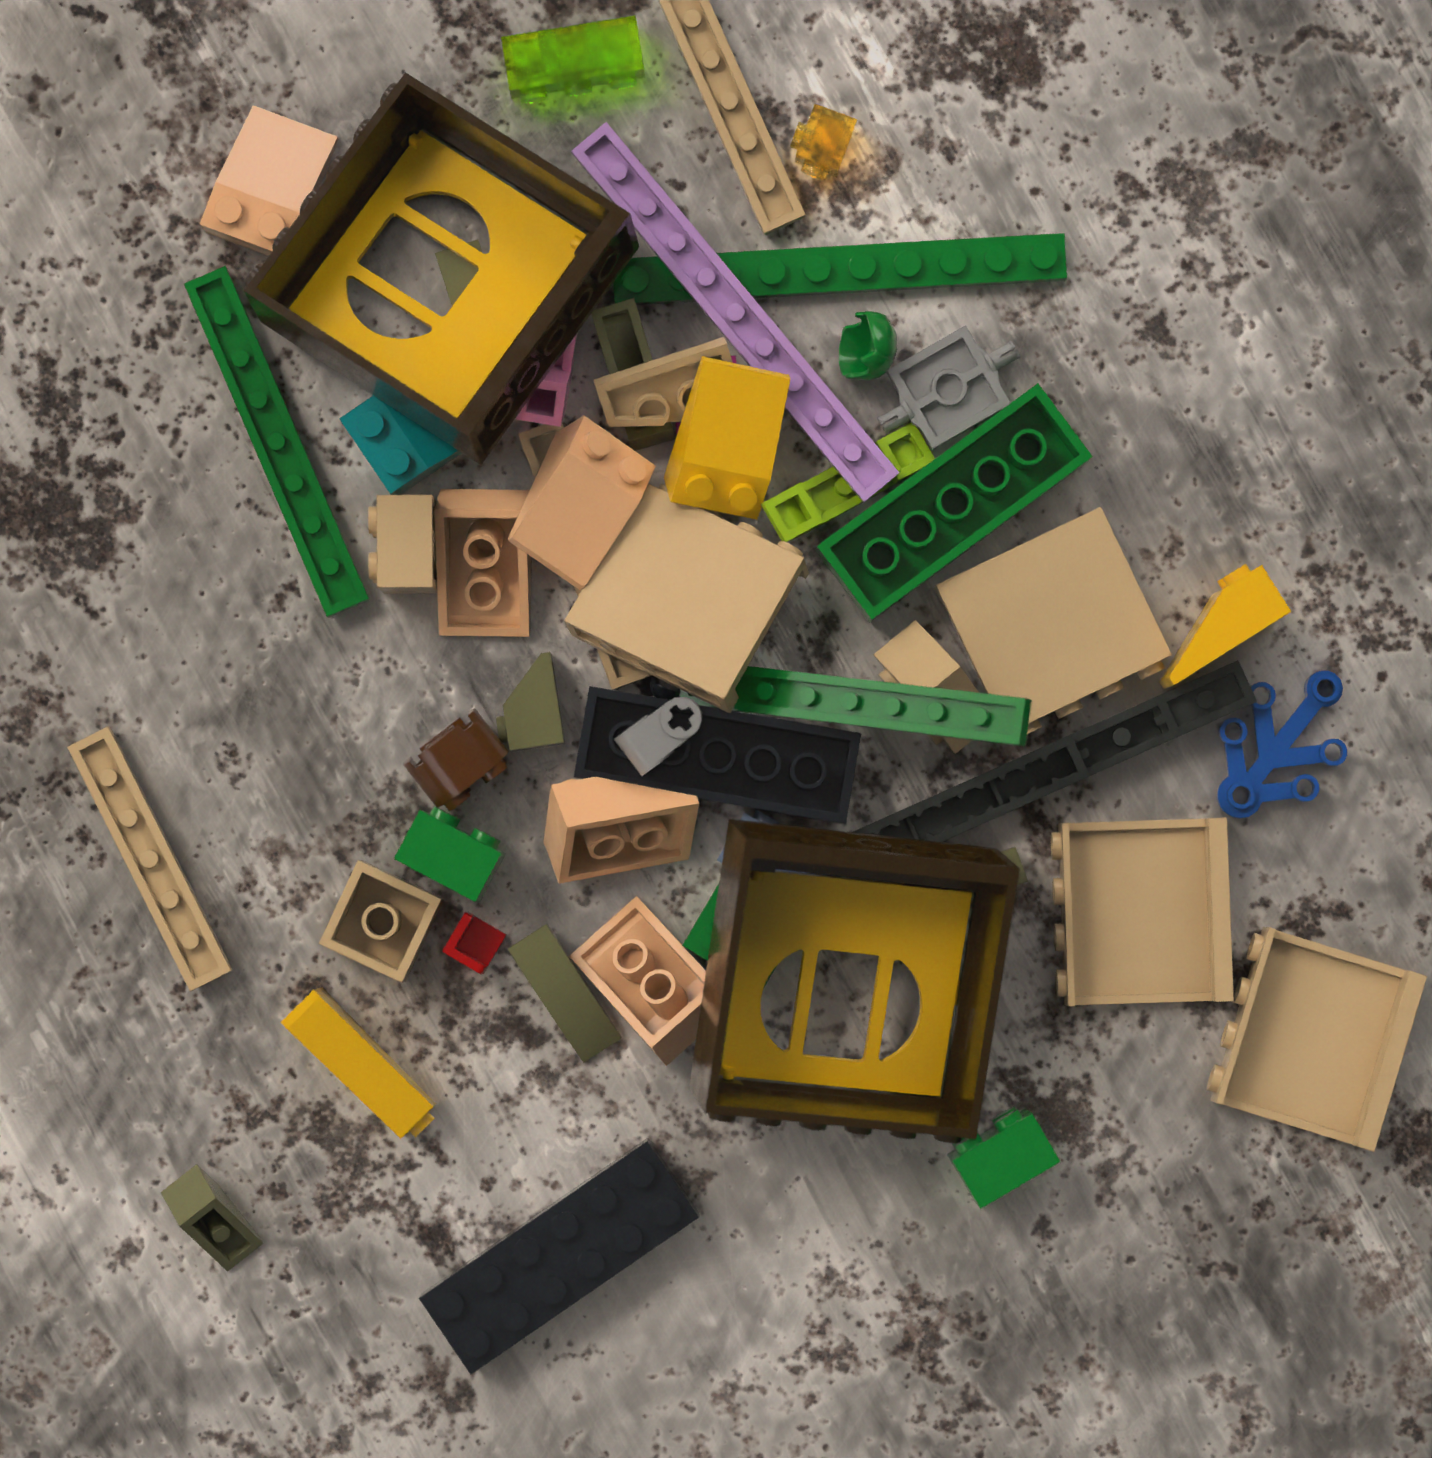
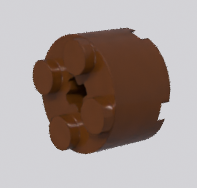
[403,708,509,812]

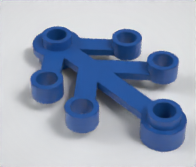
[1217,670,1347,818]

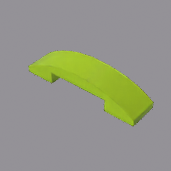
[761,423,935,542]

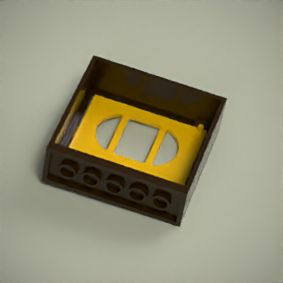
[243,72,640,465]
[689,819,1020,1143]

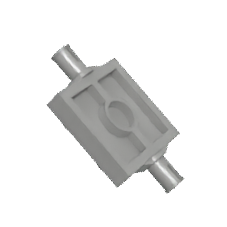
[877,325,1020,451]

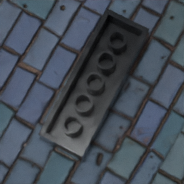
[574,686,861,824]
[419,1138,699,1375]

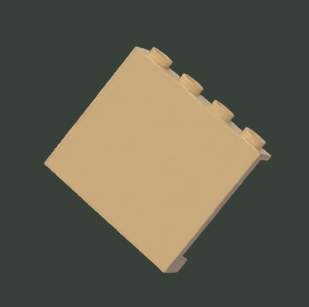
[564,483,809,713]
[933,507,1172,734]
[1051,818,1234,1006]
[1207,927,1427,1152]

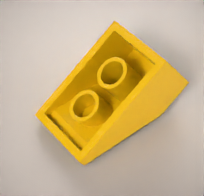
[664,356,790,520]
[1159,564,1291,689]

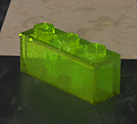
[501,15,645,104]

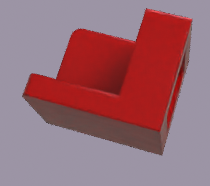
[442,911,507,975]

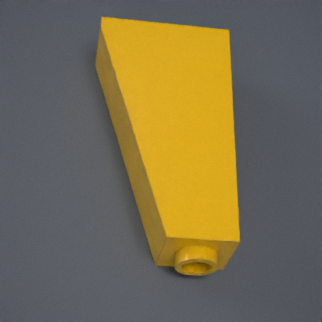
[280,987,436,1139]

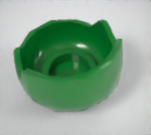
[839,311,897,380]

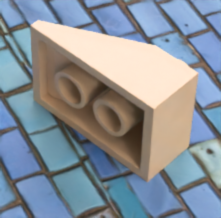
[200,105,338,256]
[507,415,655,590]
[434,489,532,637]
[543,777,699,884]
[569,896,706,1066]

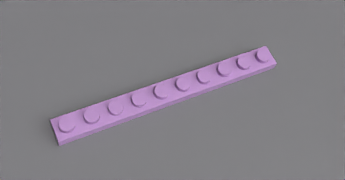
[571,122,899,503]

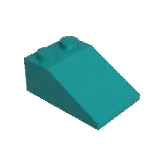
[339,396,462,495]

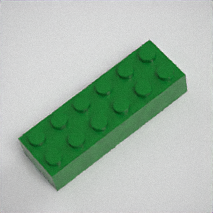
[815,383,1093,623]

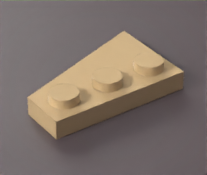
[593,337,733,427]

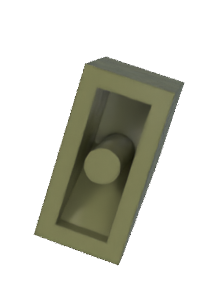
[496,652,565,752]
[161,1164,263,1272]

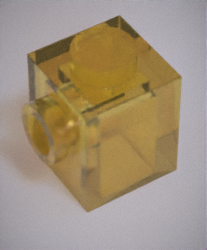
[790,104,857,180]

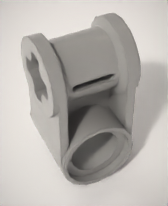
[614,697,702,776]

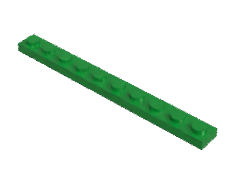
[614,233,1067,305]

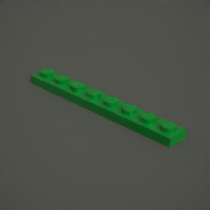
[184,266,370,618]
[680,666,1032,746]

